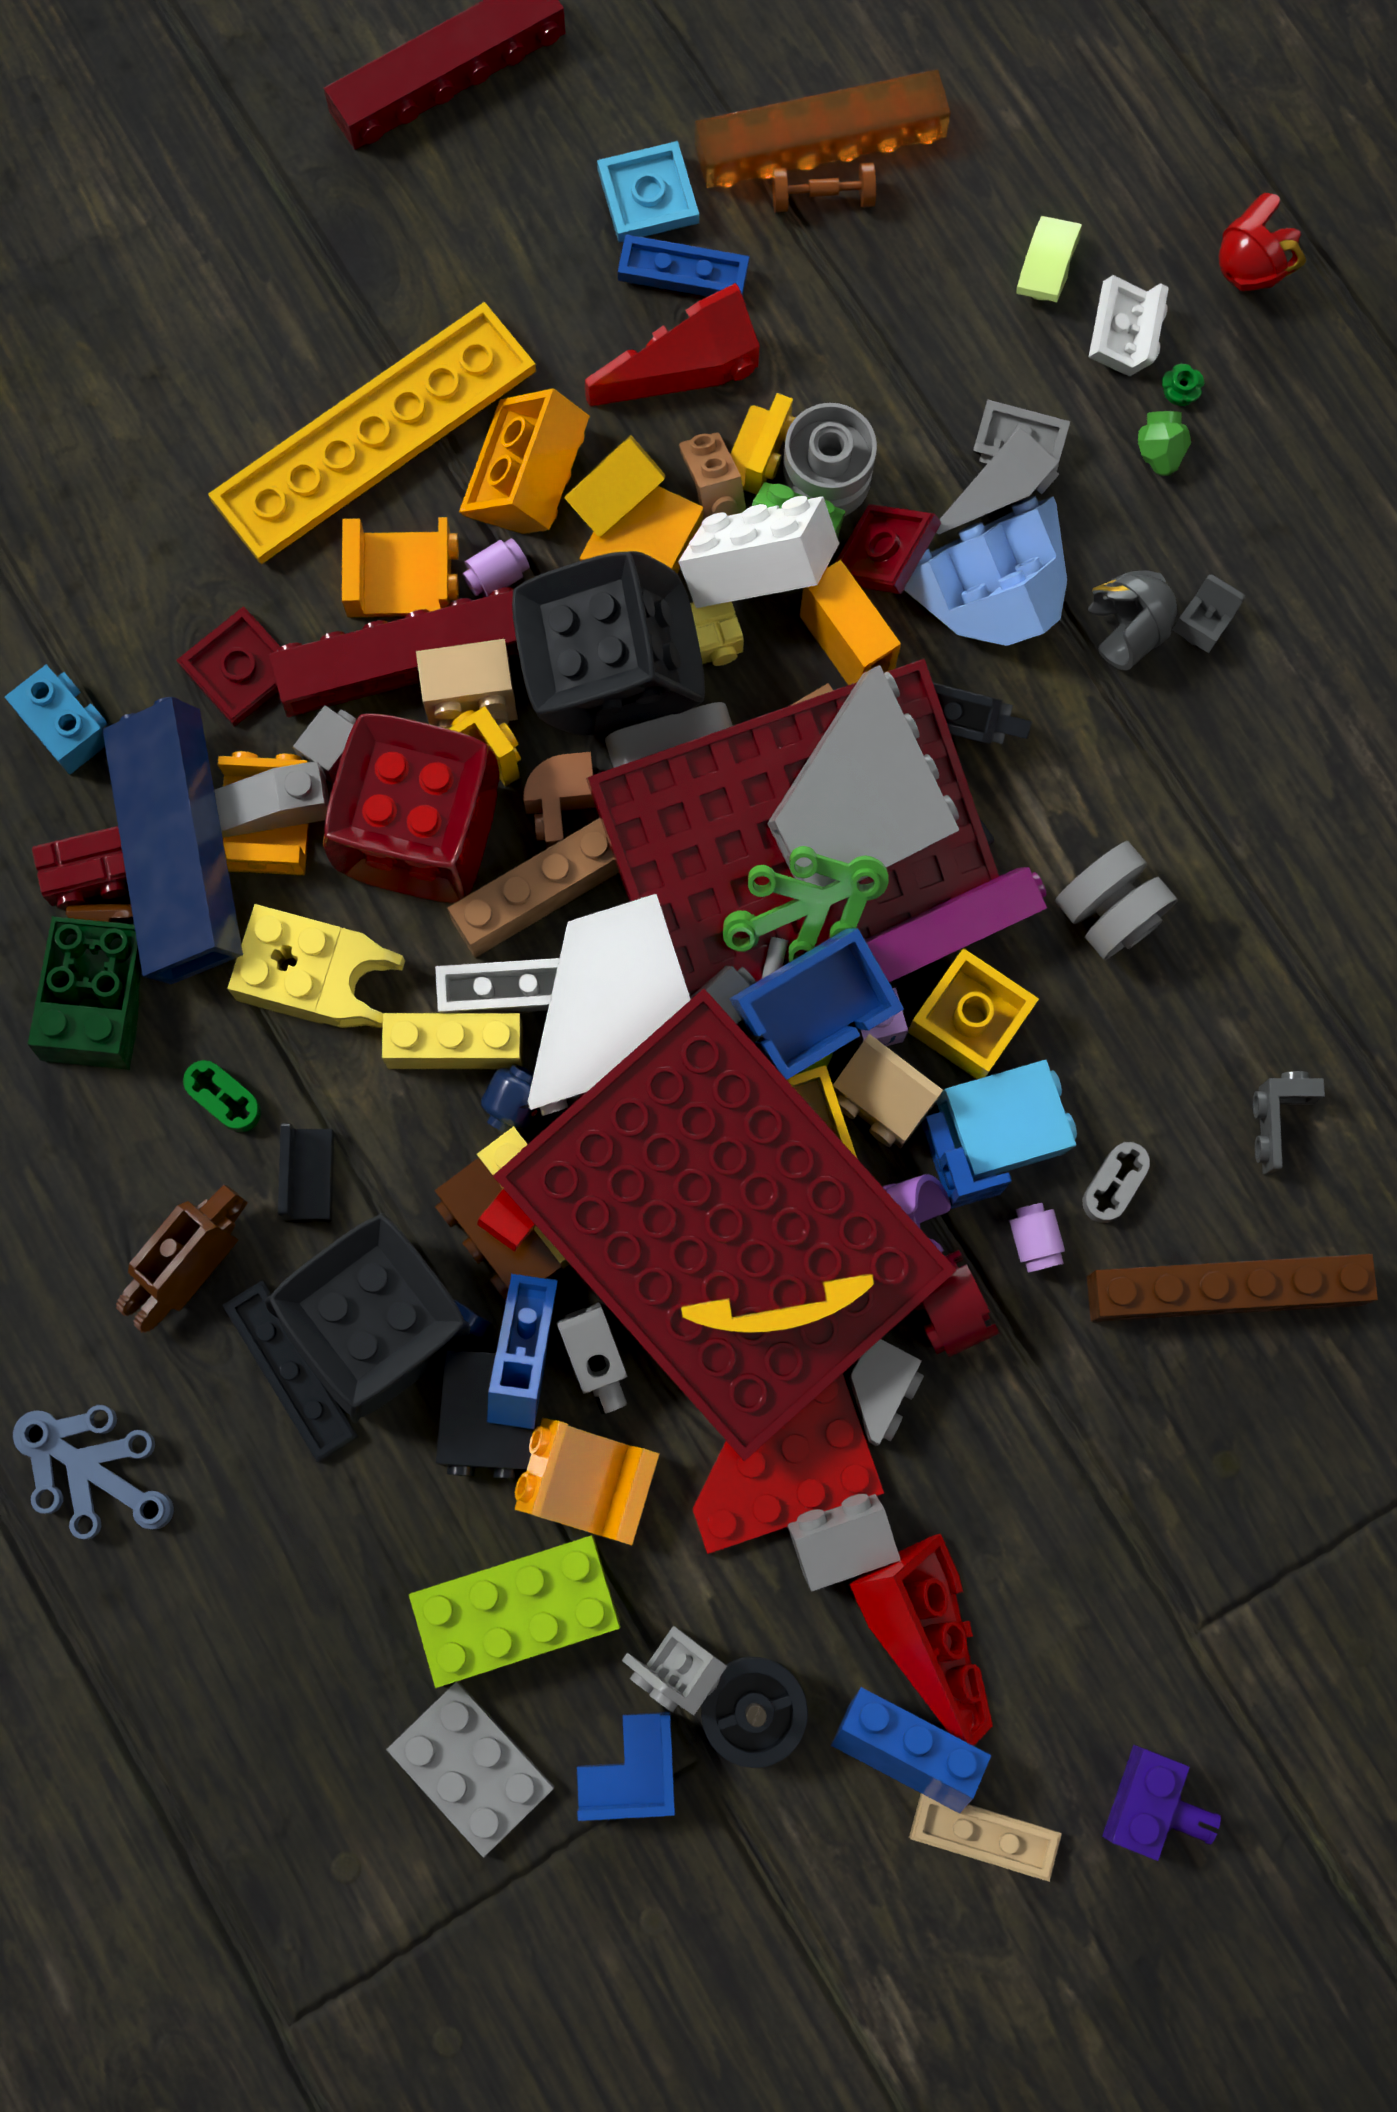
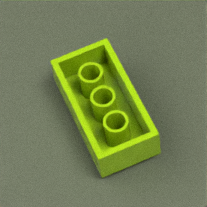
[409,1535,621,1688]

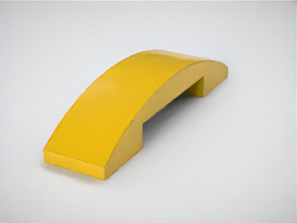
[681,1274,874,1332]

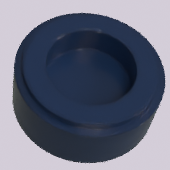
[453,1299,492,1338]

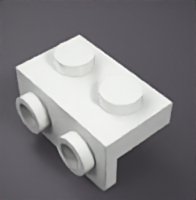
[1089,275,1169,377]

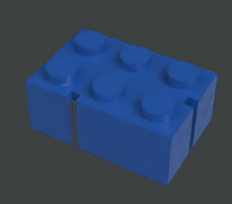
[729,928,904,1080]

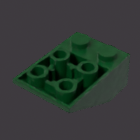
[27,916,141,1070]

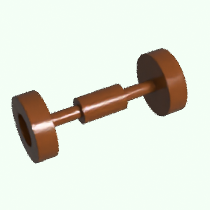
[772,162,876,213]

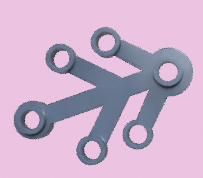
[13,1405,174,1539]

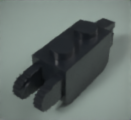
[933,682,1033,744]

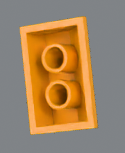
[459,388,590,534]

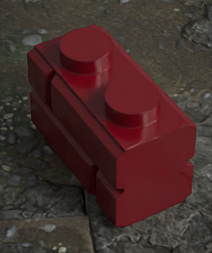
[32,826,128,909]

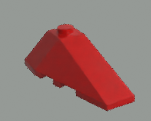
[585,283,760,406]
[850,1534,993,1746]

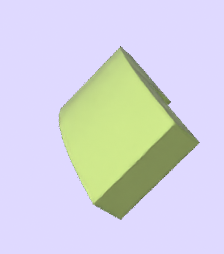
[1016,216,1082,302]

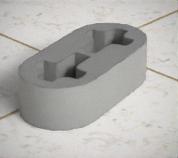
[1082,1142,1150,1223]

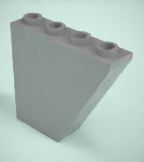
[767,665,959,887]

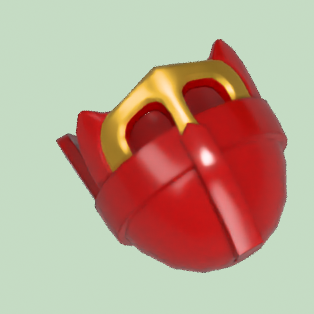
[1218,193,1306,291]

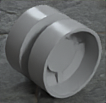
[782,403,877,516]
[1055,841,1178,960]

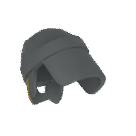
[1088,570,1177,670]

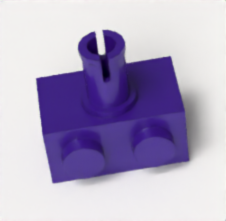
[1102,1745,1221,1861]

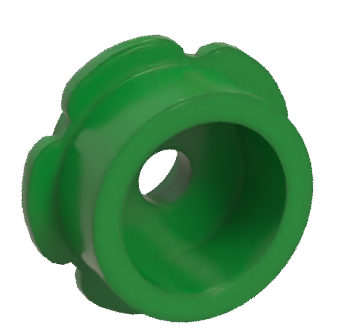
[1162,364,1204,406]

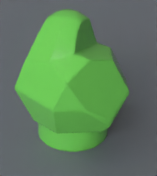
[1138,411,1191,476]

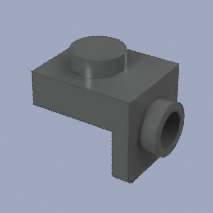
[1172,574,1245,653]

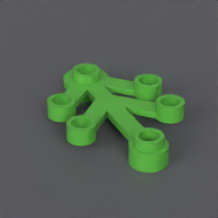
[723,846,889,962]

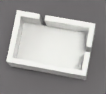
[678,496,839,608]

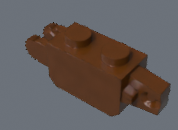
[116,1185,248,1333]

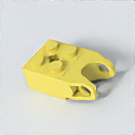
[227,904,405,1028]

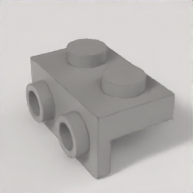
[973,399,1071,472]
[622,1626,727,1715]

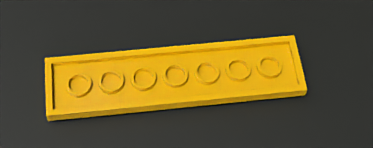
[208,302,536,565]

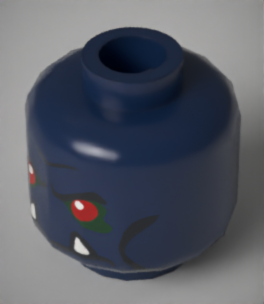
[481,1064,541,1133]

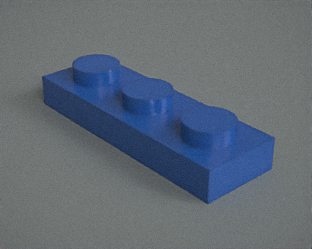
[617,234,750,297]

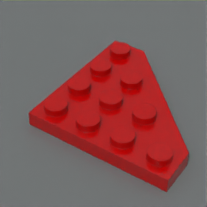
[692,1373,884,1554]

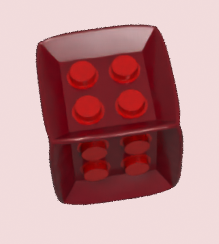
[323,714,500,903]

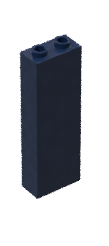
[102,697,243,984]

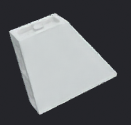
[528,894,691,1116]

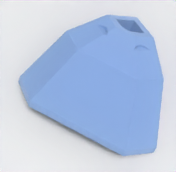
[904,496,1067,646]

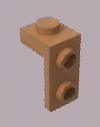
[679,433,746,520]

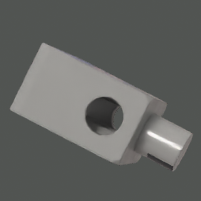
[556,1302,627,1414]

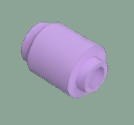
[462,538,530,597]
[1009,1203,1065,1273]

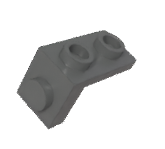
[1253,1071,1325,1175]

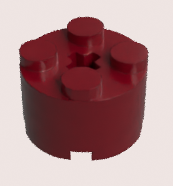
[915,1249,999,1357]

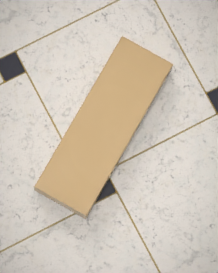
[909,1794,1062,1882]

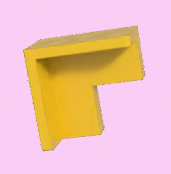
[564,435,665,536]

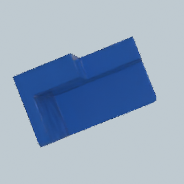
[921,1111,1012,1209]
[577,1712,675,1821]

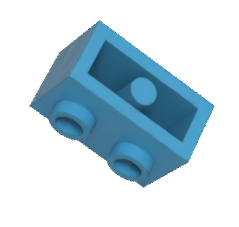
[4,664,108,775]

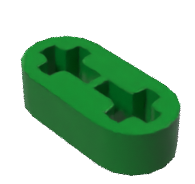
[183,1060,261,1132]

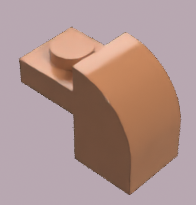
[524,752,596,849]

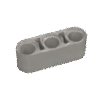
[605,702,733,768]

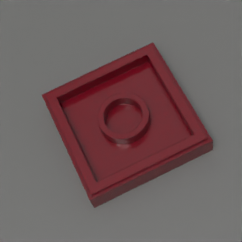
[835,504,941,594]
[176,606,280,727]

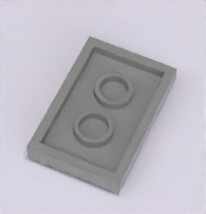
[386,1681,555,1858]

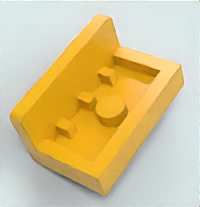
[730,393,796,495]
[449,706,521,787]

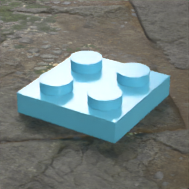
[597,141,699,242]

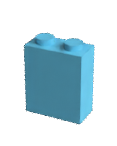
[936,1060,1077,1181]

